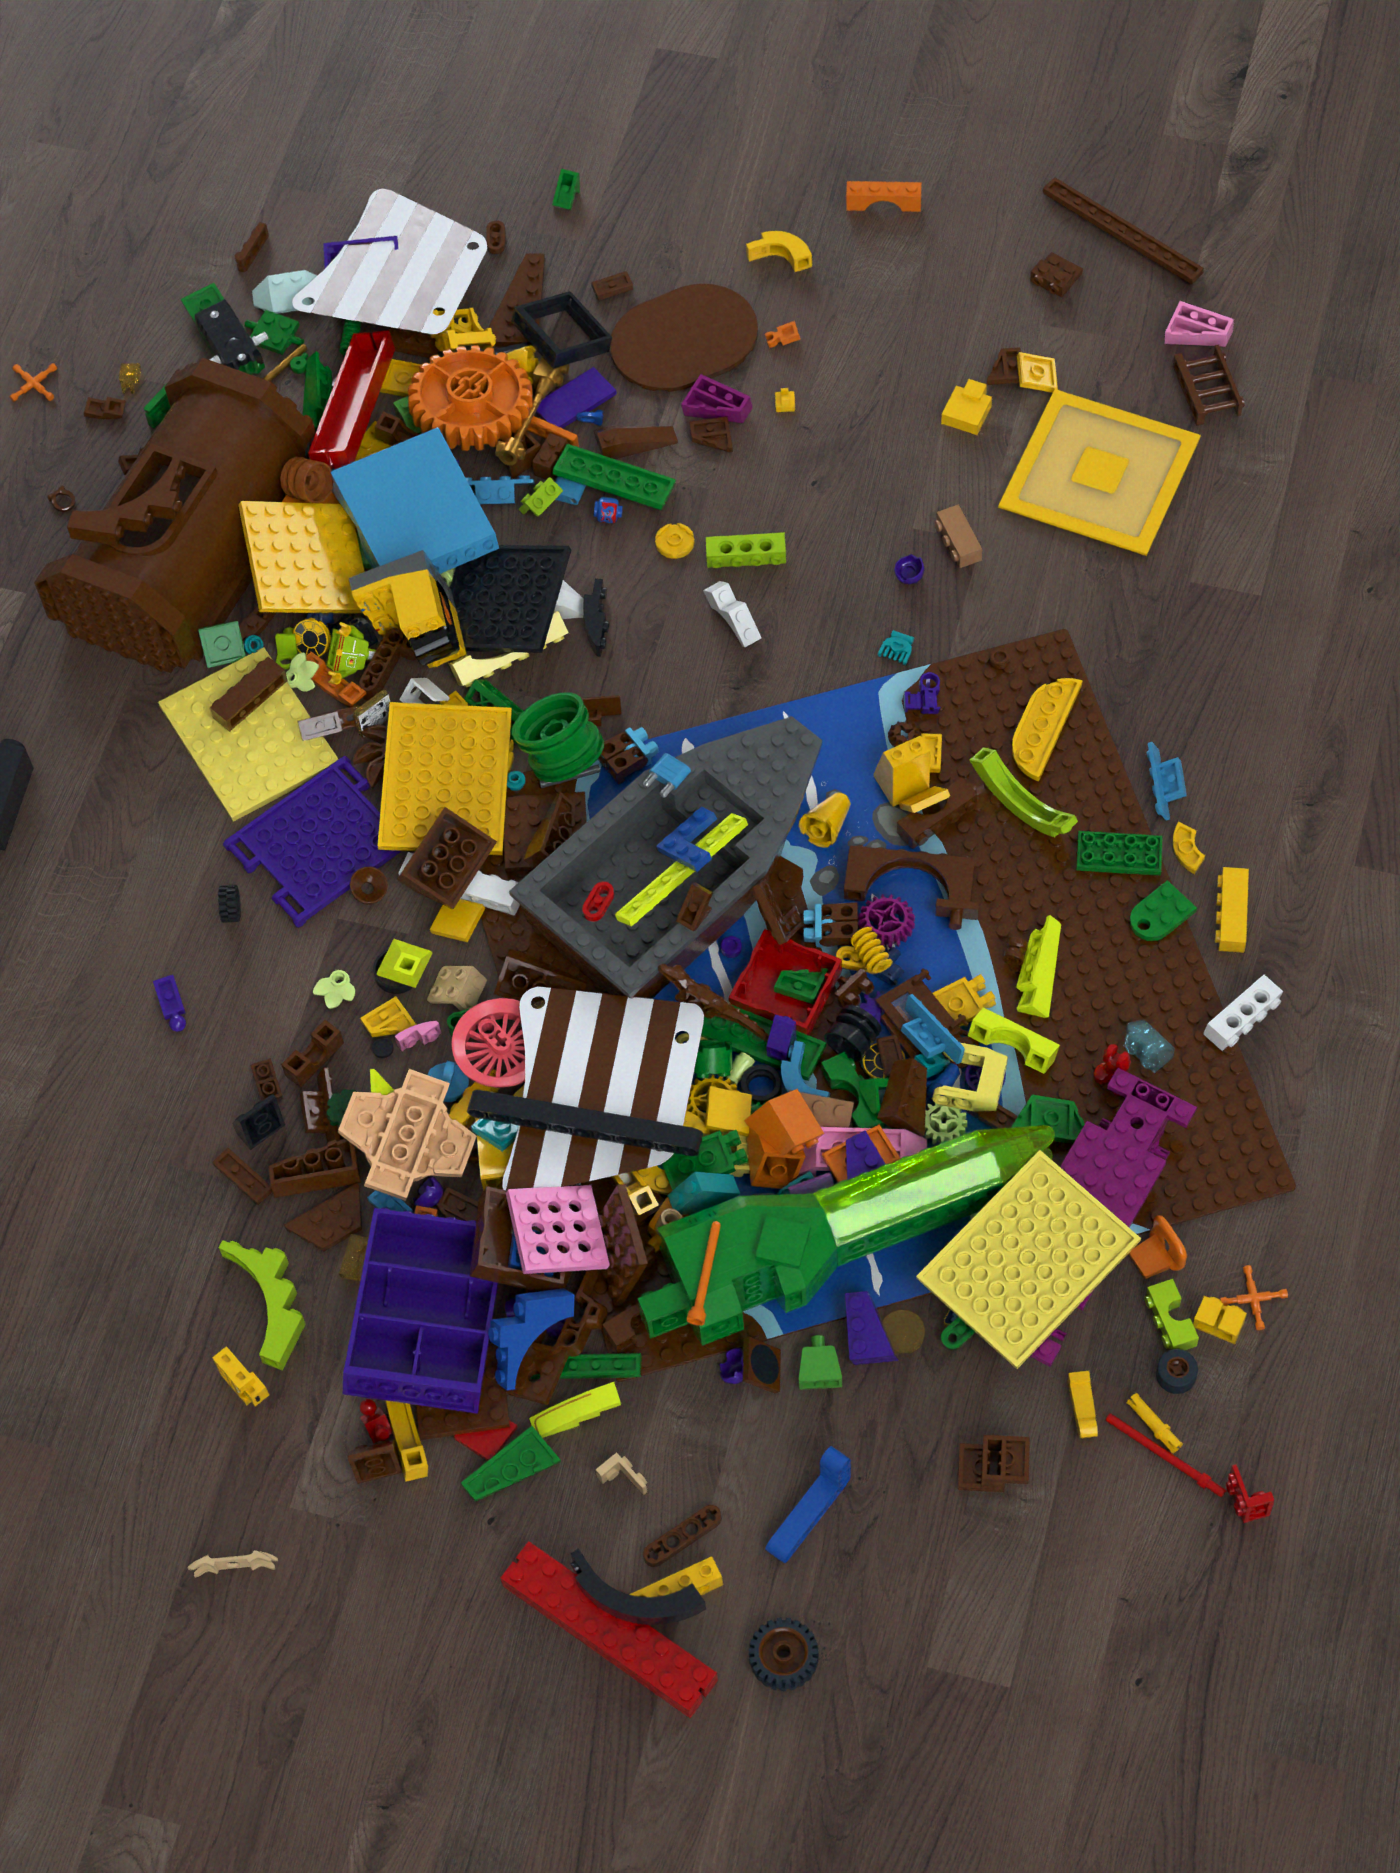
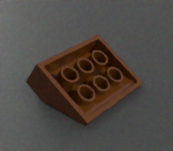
[397,807,497,910]

